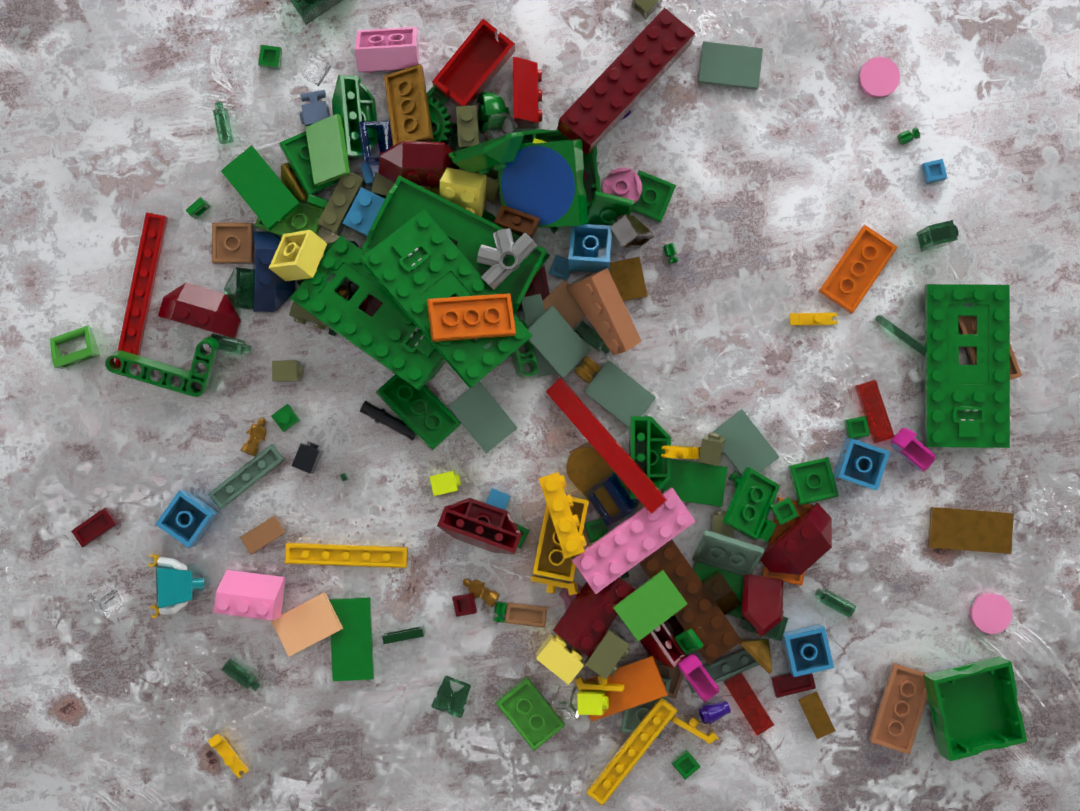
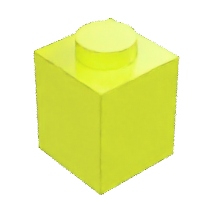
[429,470,462,496]
[577,690,609,715]

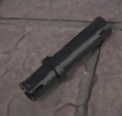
[359,400,416,441]

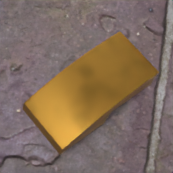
[798,691,836,739]

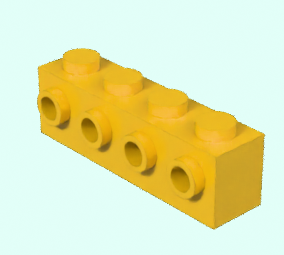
[538,472,587,558]

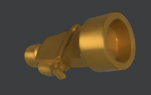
[240,417,266,457]
[463,578,500,608]

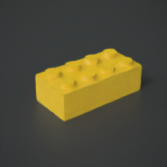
[532,496,589,582]

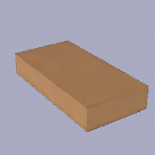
[240,515,286,554]
[505,602,547,628]

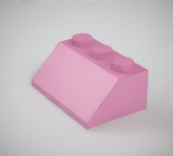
[355,27,419,73]
[214,570,286,621]

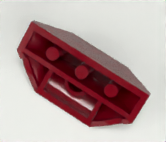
[378,141,460,186]
[158,282,241,339]
[437,498,522,555]
[760,503,832,575]
[640,615,687,668]

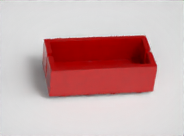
[432,19,515,107]

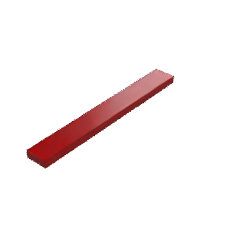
[115,212,168,370]
[546,378,668,514]

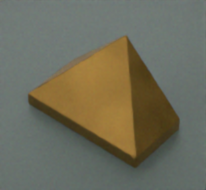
[281,162,318,201]
[739,638,772,674]

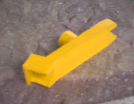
[790,313,838,326]
[661,446,701,459]
[530,575,580,595]
[573,675,625,692]
[671,715,719,745]
[208,733,248,779]

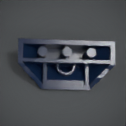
[253,231,295,312]

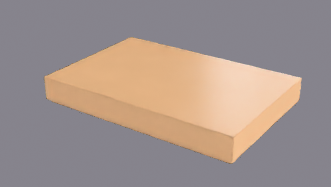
[271,592,343,657]

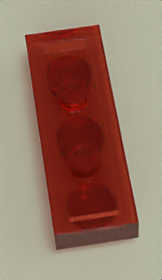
[855,380,894,443]
[724,673,774,736]

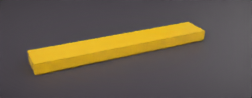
[285,543,408,568]
[586,698,677,806]

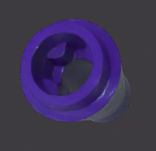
[699,701,731,725]

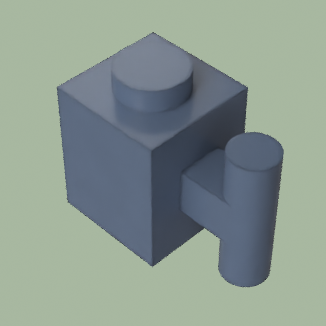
[299,90,330,126]

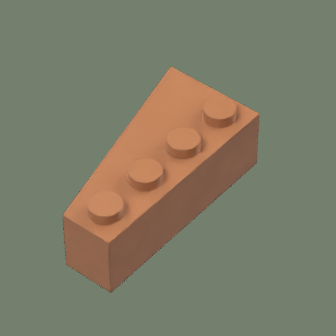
[566,268,642,355]

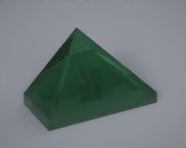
[224,267,253,310]

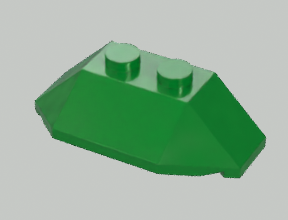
[332,74,379,157]
[449,131,524,175]
[629,416,671,499]

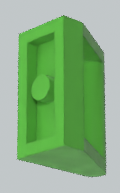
[50,325,100,369]

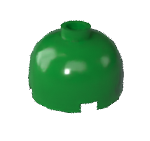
[476,92,509,133]

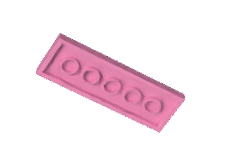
[571,488,696,594]

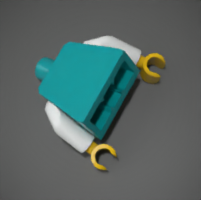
[148,554,204,618]

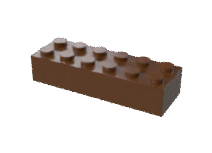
[639,539,742,665]

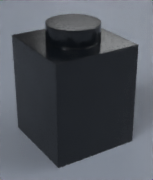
[292,441,323,474]

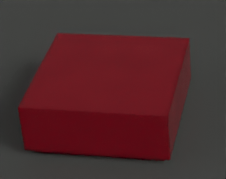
[452,592,477,617]

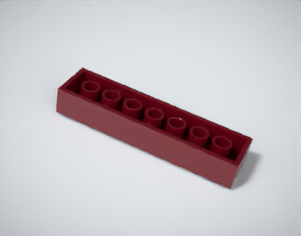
[557,8,695,155]

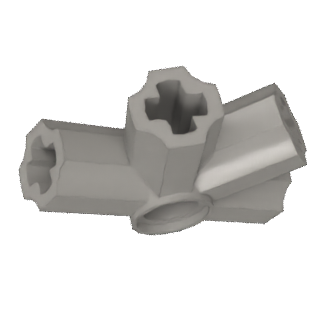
[477,228,538,290]

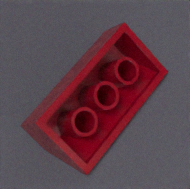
[553,577,636,657]

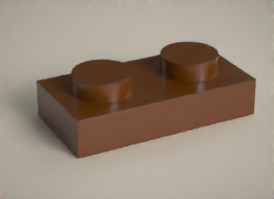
[494,205,541,238]

